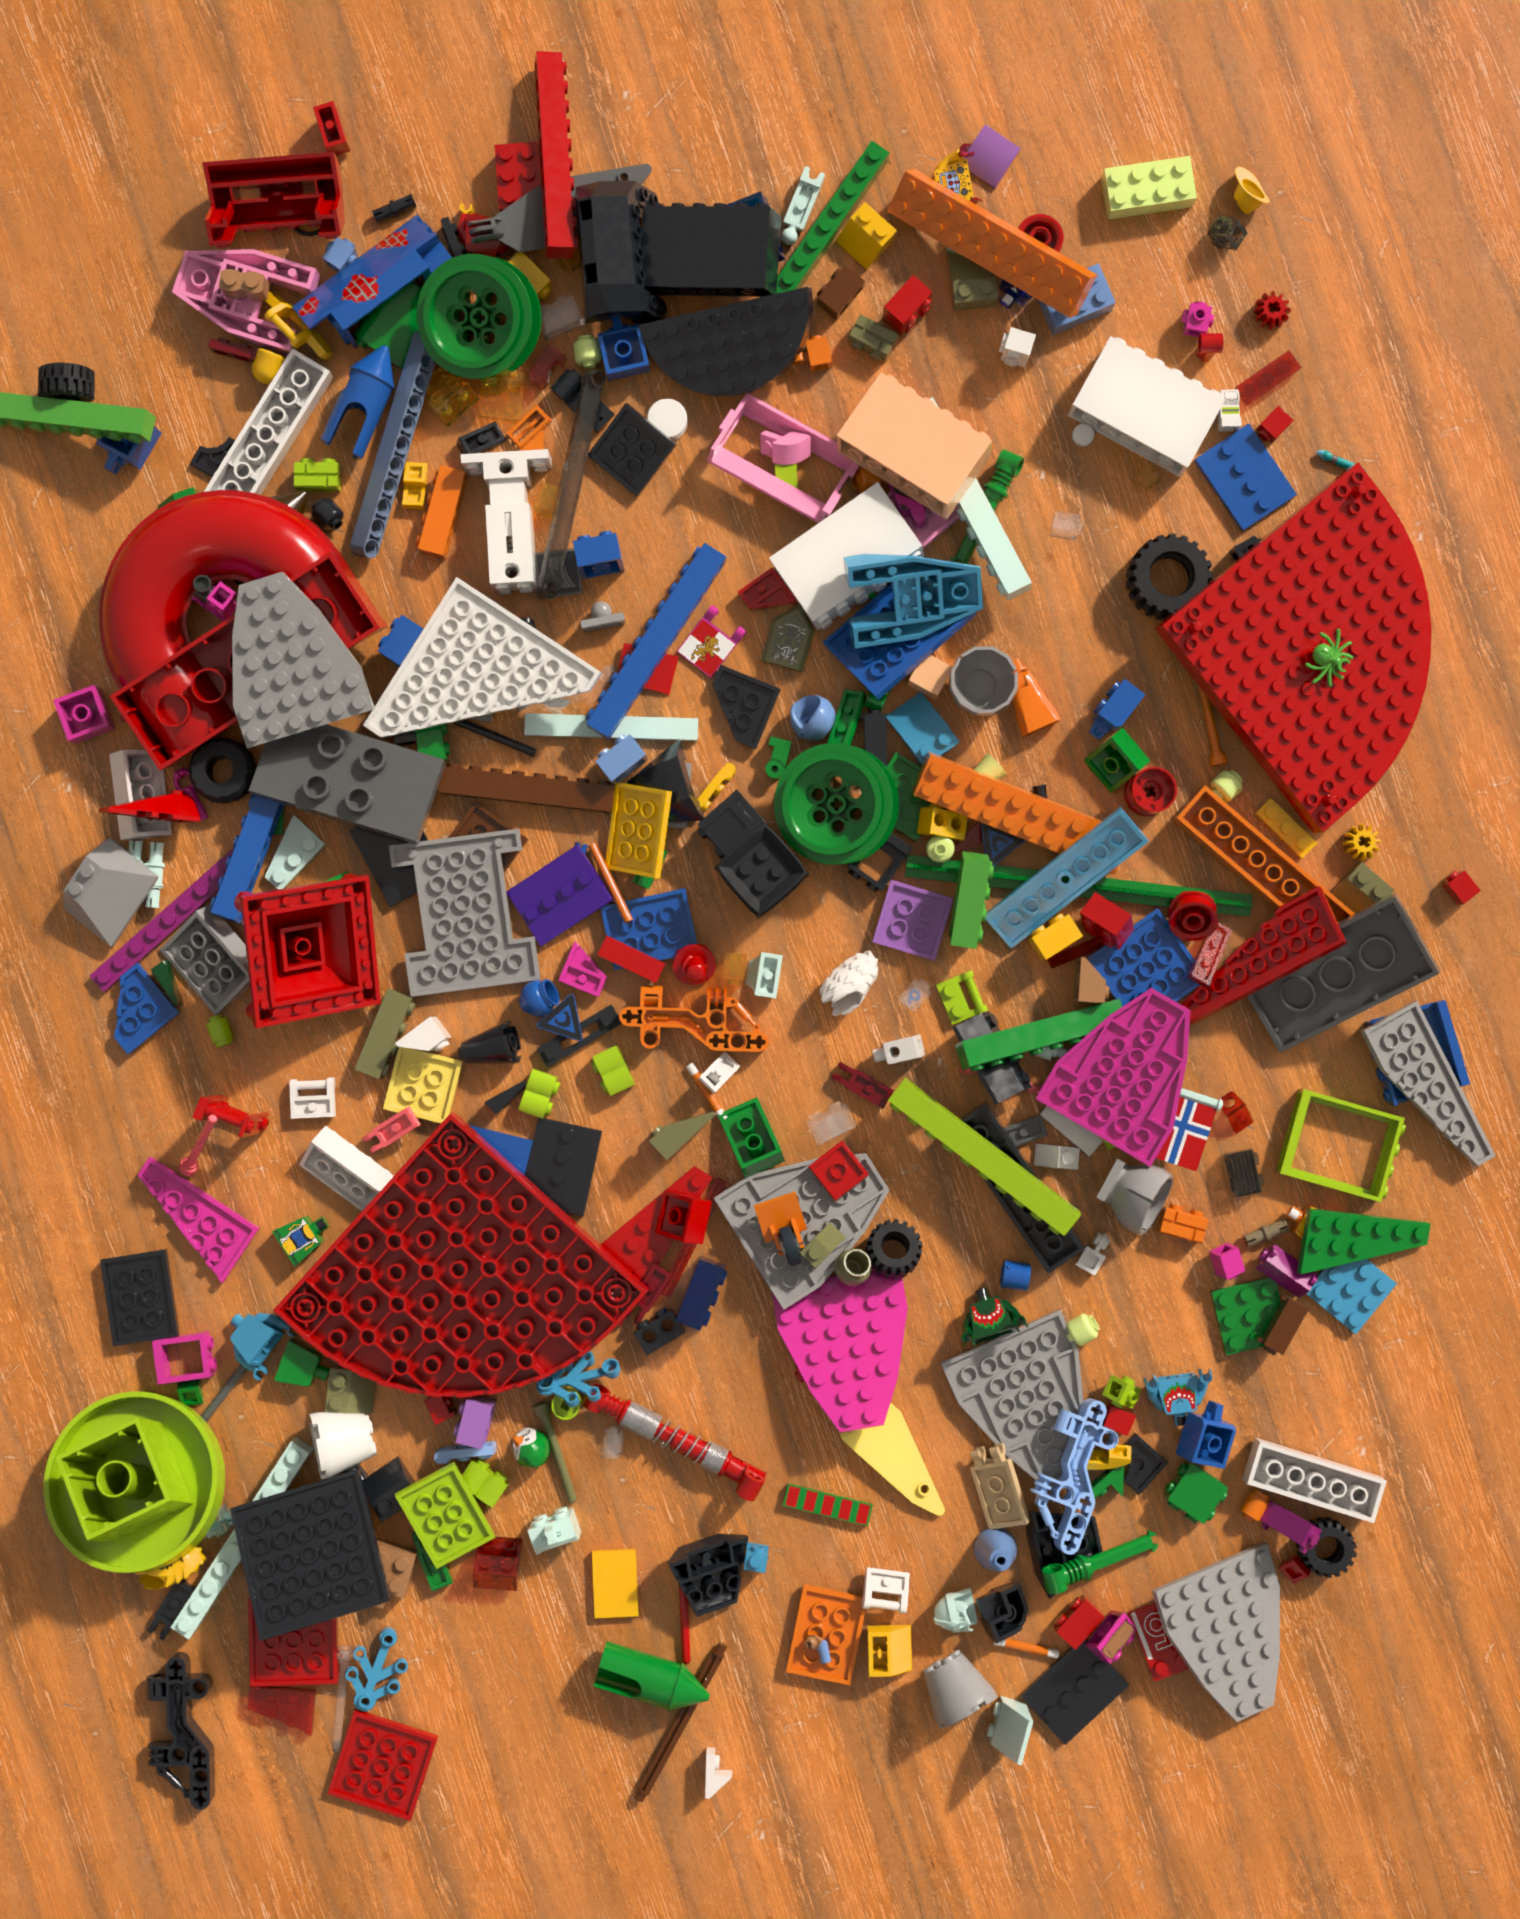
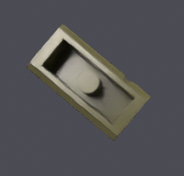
[848,314,899,362]

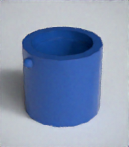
[1000,1259,1031,1292]

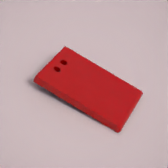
[617,643,679,695]

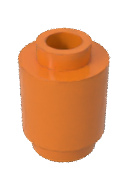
[1240,1489,1270,1523]

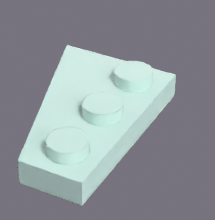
[265,815,326,890]

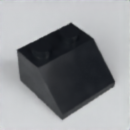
[362,1456,415,1522]

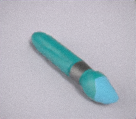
[1316,450,1366,471]

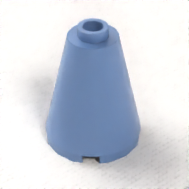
[974,1528,1018,1571]

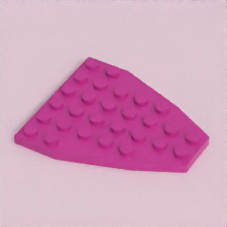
[1036,988,1191,1167]
[772,1269,908,1433]

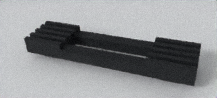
[537,1004,622,1068]

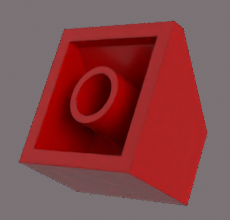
[655,1190,712,1244]

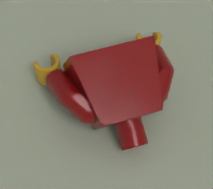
[457,203,510,257]

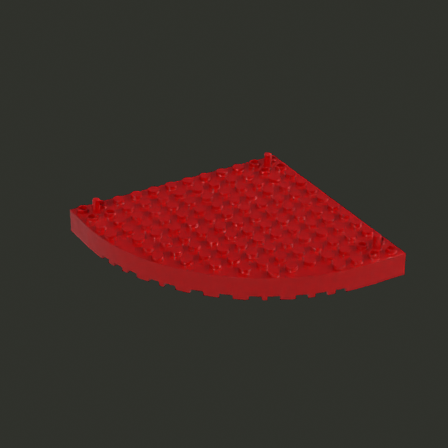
[1154,462,1432,833]
[273,1112,649,1398]

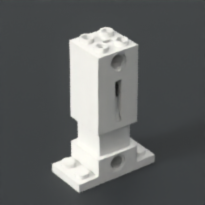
[460,449,552,595]

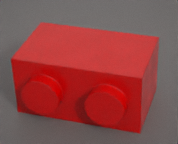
[313,101,350,156]
[1054,1594,1105,1650]

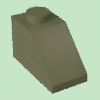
[800,1223,846,1269]

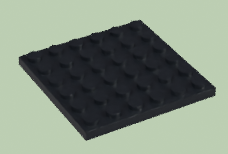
[230,1469,392,1641]

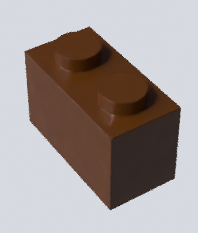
[817,265,865,320]

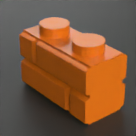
[1157,1203,1208,1244]

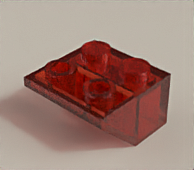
[473,1537,522,1591]

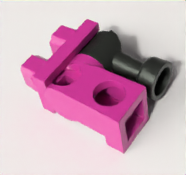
[192,575,237,621]

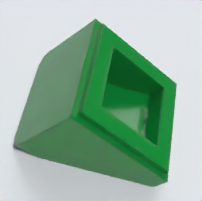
[176,1379,204,1406]

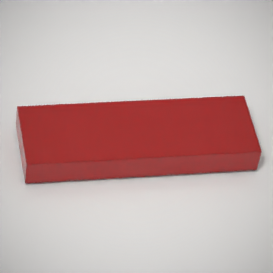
[597,936,666,983]

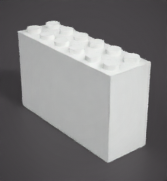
[1067,336,1226,477]
[769,482,925,630]

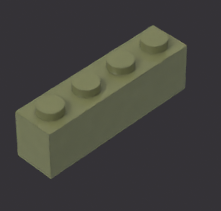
[355,988,416,1079]

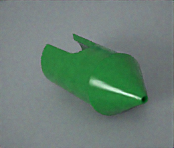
[593,1641,710,1712]

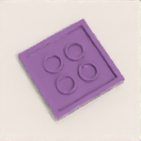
[872,880,954,961]

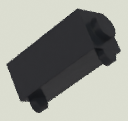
[859,710,887,767]

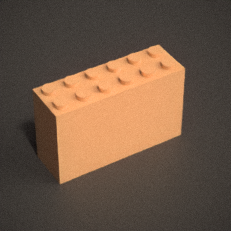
[837,372,992,520]

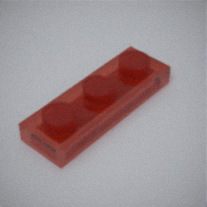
[1235,350,1302,406]
[1188,922,1232,988]

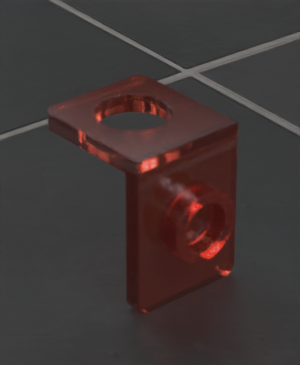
[1219,1091,1253,1134]

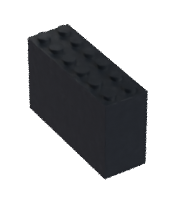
[641,203,781,297]

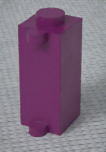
[1256,1244,1318,1298]
[1260,1501,1322,1554]

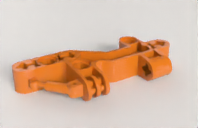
[619,985,769,1052]

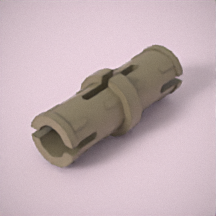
[1243,1219,1289,1248]

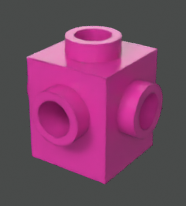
[1181,301,1214,337]

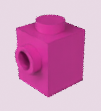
[1209,1243,1245,1280]

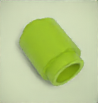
[206,1014,234,1048]

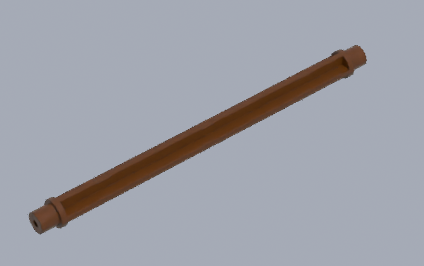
[634,1642,727,1802]

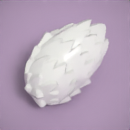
[820,951,878,1016]

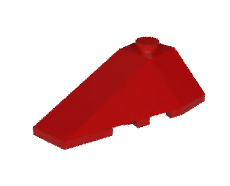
[99,790,200,823]

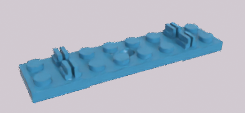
[985,807,1149,949]

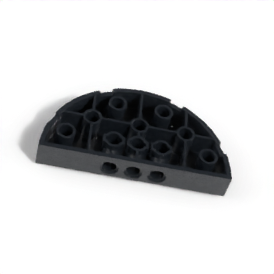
[639,287,813,396]

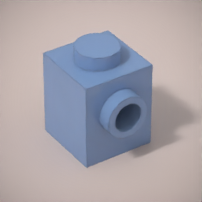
[322,238,358,272]

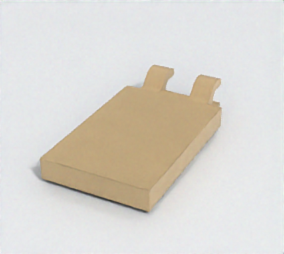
[970,1443,1031,1530]

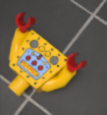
[932,143,983,204]

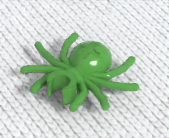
[1305,629,1353,687]

